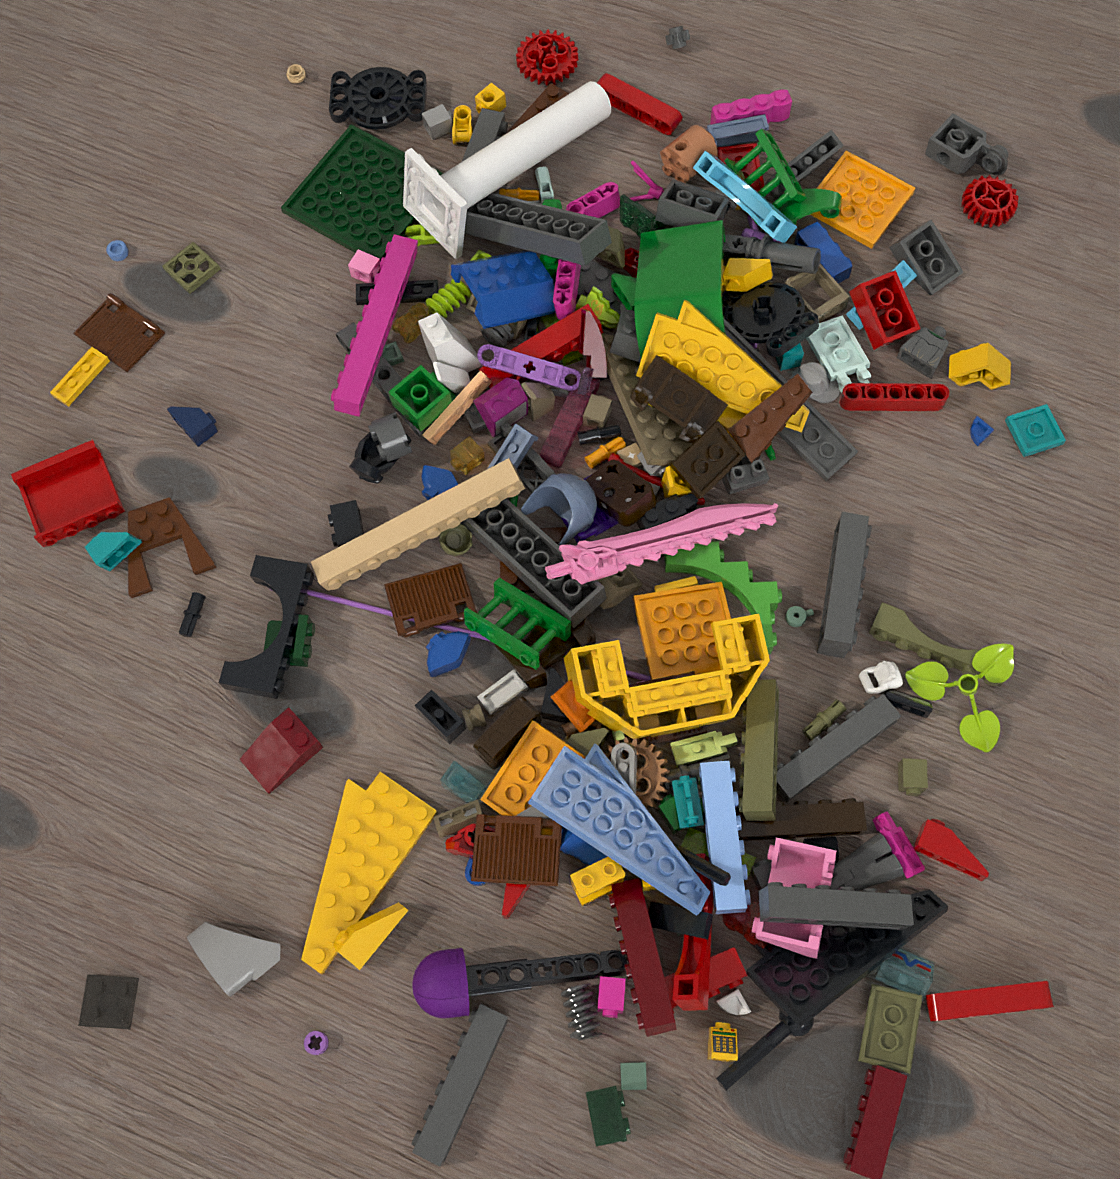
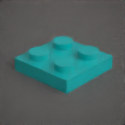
[1005,404,1066,457]

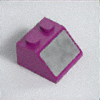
[473,378,528,437]

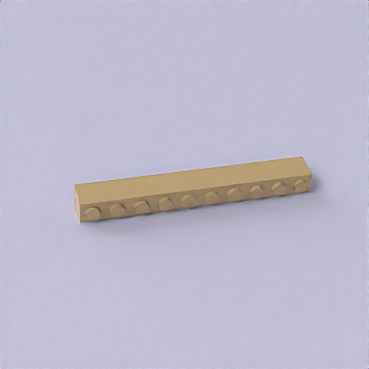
[311,458,525,591]

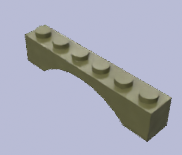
[869,602,1015,686]

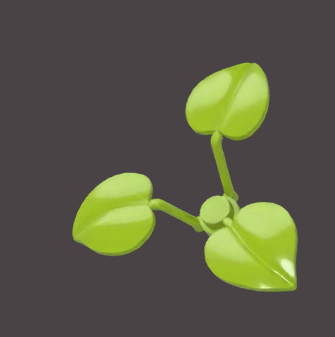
[905,644,1014,753]

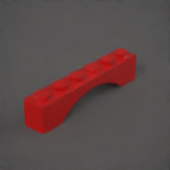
[673,853,713,1011]

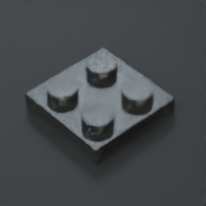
[78,974,139,1030]

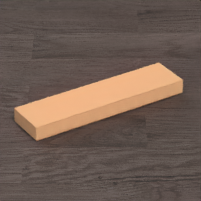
[422,371,491,445]

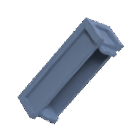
[707,114,769,147]
[487,423,539,469]

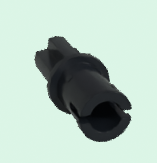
[578,425,621,445]
[179,592,206,637]

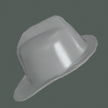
[791,362,840,403]

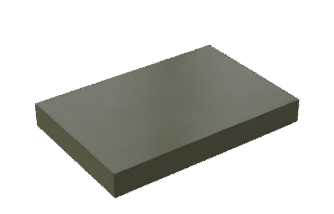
[858,984,923,1074]

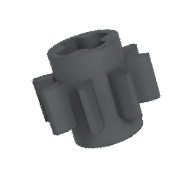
[665,25,690,49]

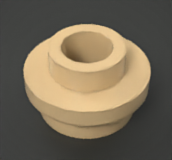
[286,64,306,83]

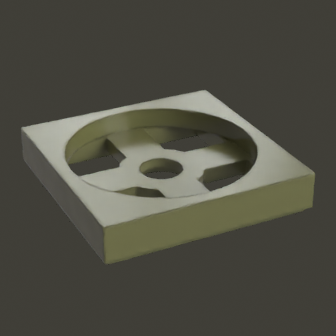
[162,242,221,294]

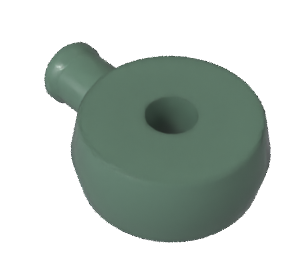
[785,606,814,627]

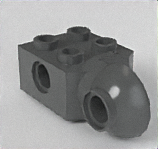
[925,113,1009,175]

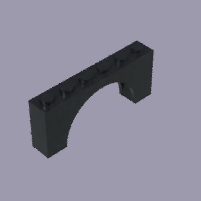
[218,555,314,699]

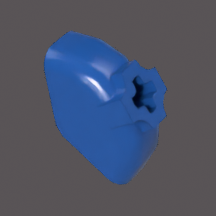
[421,465,458,500]
[426,631,471,677]

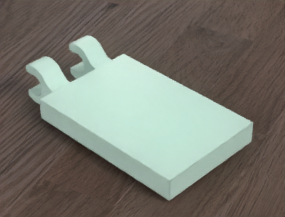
[806,315,871,393]

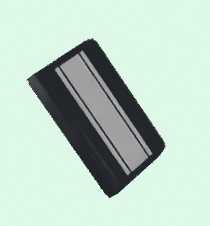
[884,689,933,718]

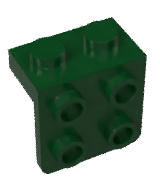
[263,615,315,667]

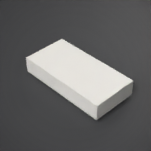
[477,670,528,716]

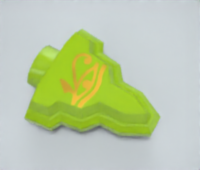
[575,286,620,329]

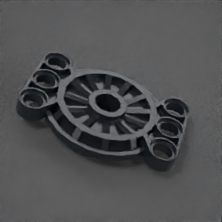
[329,67,427,130]
[722,282,819,357]

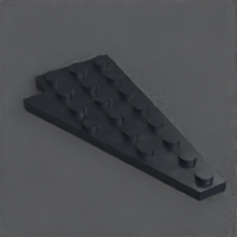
[747,889,948,1029]

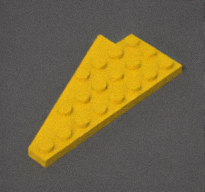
[636,300,810,432]
[301,772,438,975]

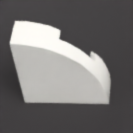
[716,989,751,1015]

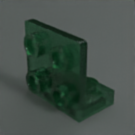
[620,194,666,238]
[586,1086,631,1147]

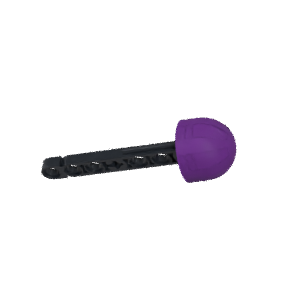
[412,948,627,1018]

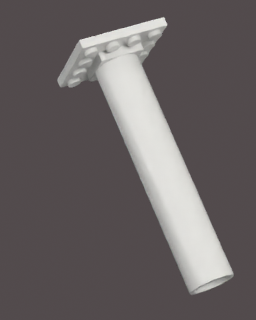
[403,81,611,259]

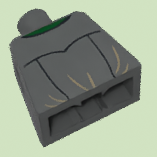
[897,326,949,379]

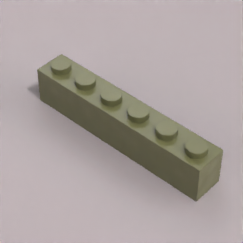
[739,679,779,821]

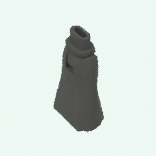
[831,833,904,891]

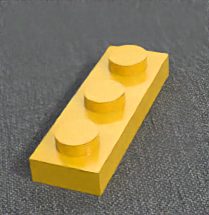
[50,347,110,407]

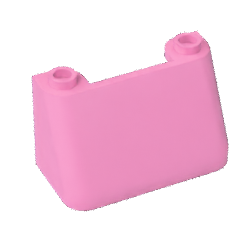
[752,838,836,959]

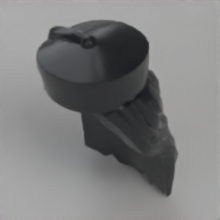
[349,432,411,484]

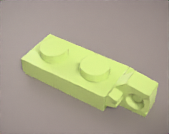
[670,731,738,767]

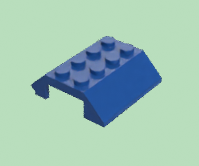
[451,251,556,329]

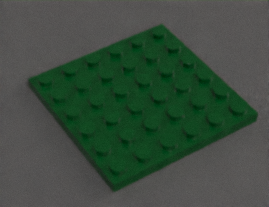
[281,124,444,262]

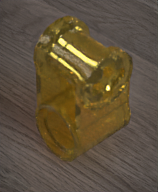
[392,303,430,343]

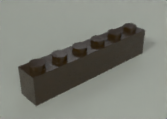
[735,798,867,841]

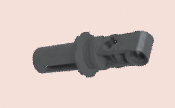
[723,233,821,274]

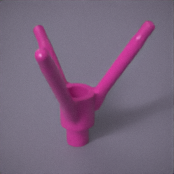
[625,161,664,203]

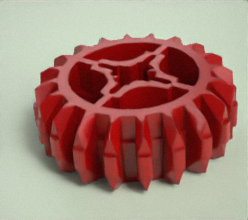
[961,174,1019,228]

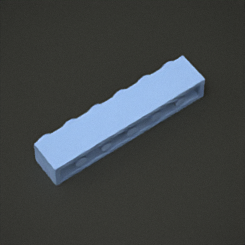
[699,761,751,914]

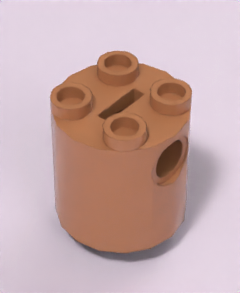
[660,125,718,183]

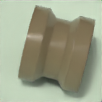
[462,704,487,732]

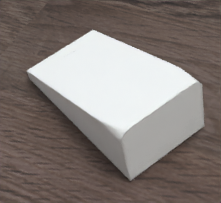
[433,361,470,395]

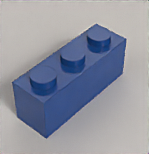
[794,221,853,284]

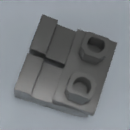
[722,455,770,494]

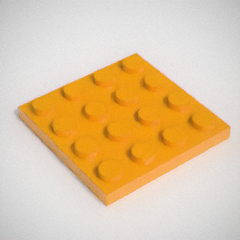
[810,150,916,249]
[633,582,731,680]
[480,720,586,853]

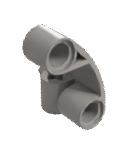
[187,922,280,997]

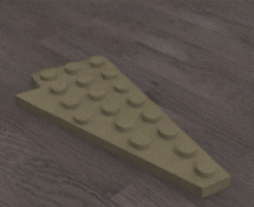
[601,334,692,467]

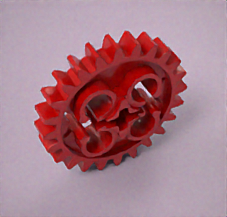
[516,29,579,86]

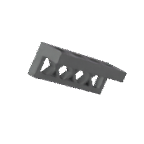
[487,421,556,493]

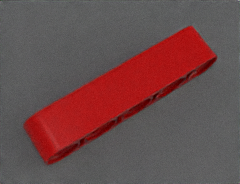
[597,73,683,135]
[839,383,950,411]
[925,981,1054,1022]

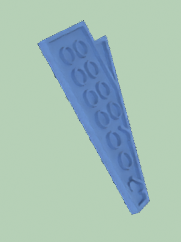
[528,743,710,916]

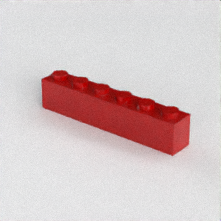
[479,304,604,389]

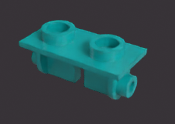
[672,775,704,829]

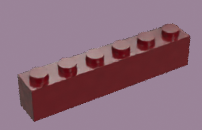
[608,878,677,1037]

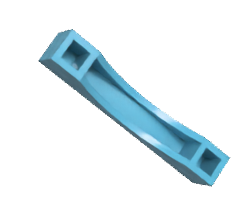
[693,151,798,243]

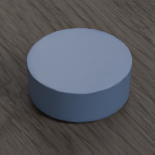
[106,240,129,261]

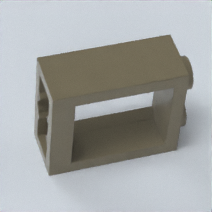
[785,264,850,325]

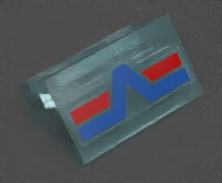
[875,949,935,1000]

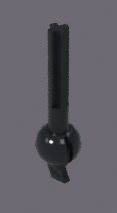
[716,1011,814,1091]

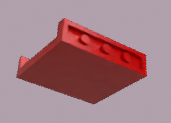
[11,439,125,547]

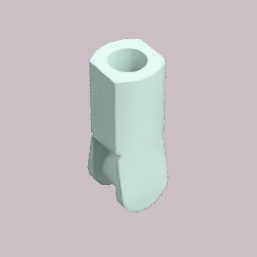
[535,166,554,202]

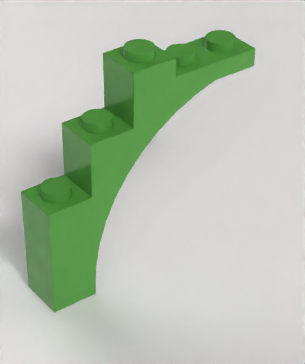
[664,541,782,654]

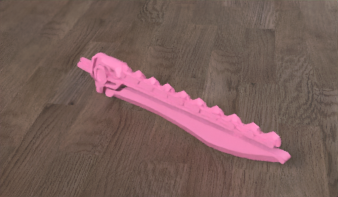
[545,503,778,585]

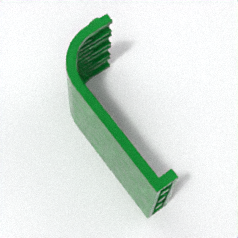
[634,220,726,359]

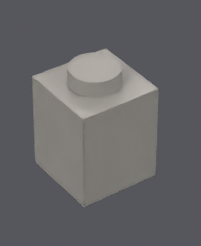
[422,104,453,140]

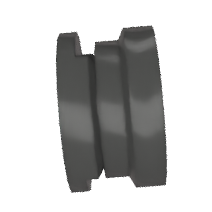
[481,324,514,348]

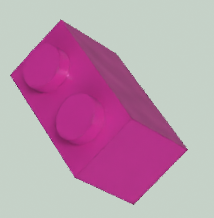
[598,976,626,1018]

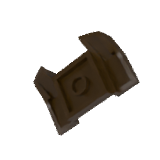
[630,355,728,443]
[495,608,596,689]

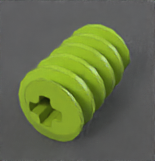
[426,279,472,318]

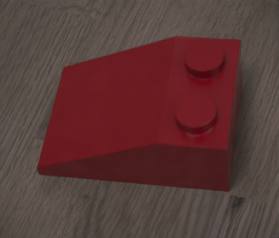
[239,707,324,794]

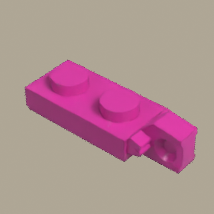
[872,811,925,879]

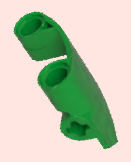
[778,188,842,225]

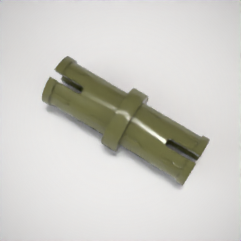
[802,699,847,741]

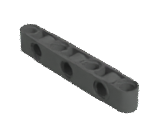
[336,322,435,437]

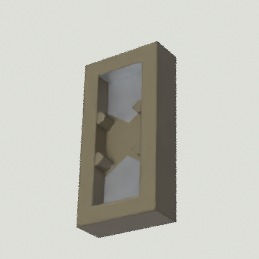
[433,799,483,838]

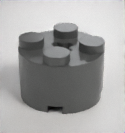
[368,412,412,462]

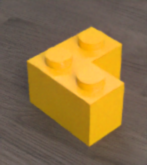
[949,343,1011,390]

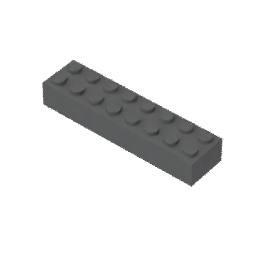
[464,193,612,266]
[460,498,607,629]

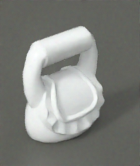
[859,661,903,694]

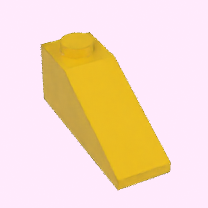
[333,902,408,970]

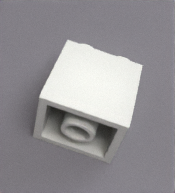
[418,313,483,373]

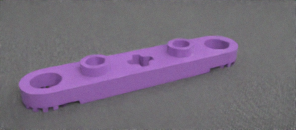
[477,344,582,391]

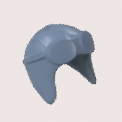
[521,473,597,546]

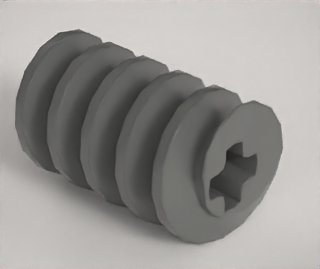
[561,983,602,1041]

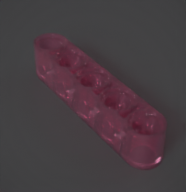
[540,372,600,468]

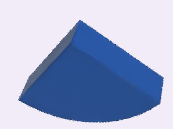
[970,416,994,446]

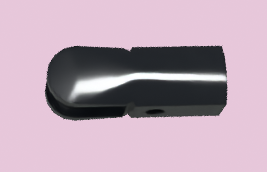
[524,317,540,342]

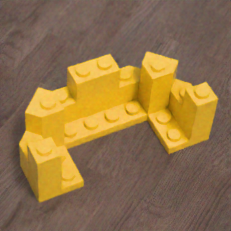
[564,614,770,739]

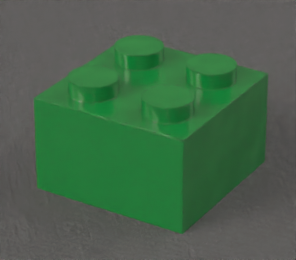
[388,365,452,432]

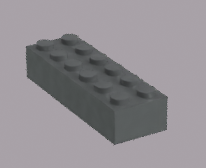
[817,512,872,658]

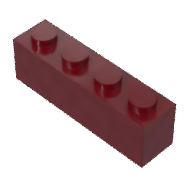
[843,1065,907,1179]

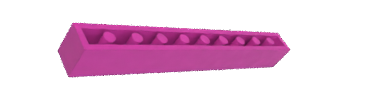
[331,234,418,417]

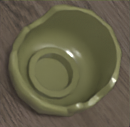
[439,524,473,556]

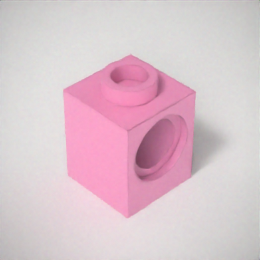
[348,250,381,283]

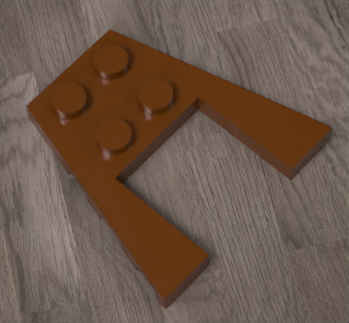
[128,497,217,598]

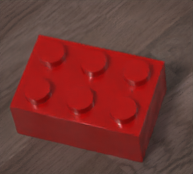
[849,270,921,350]

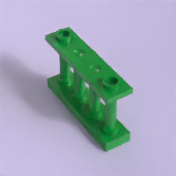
[724,128,807,226]
[464,578,571,670]

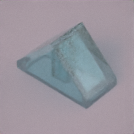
[440,761,486,803]

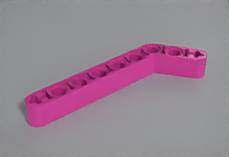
[553,182,621,320]

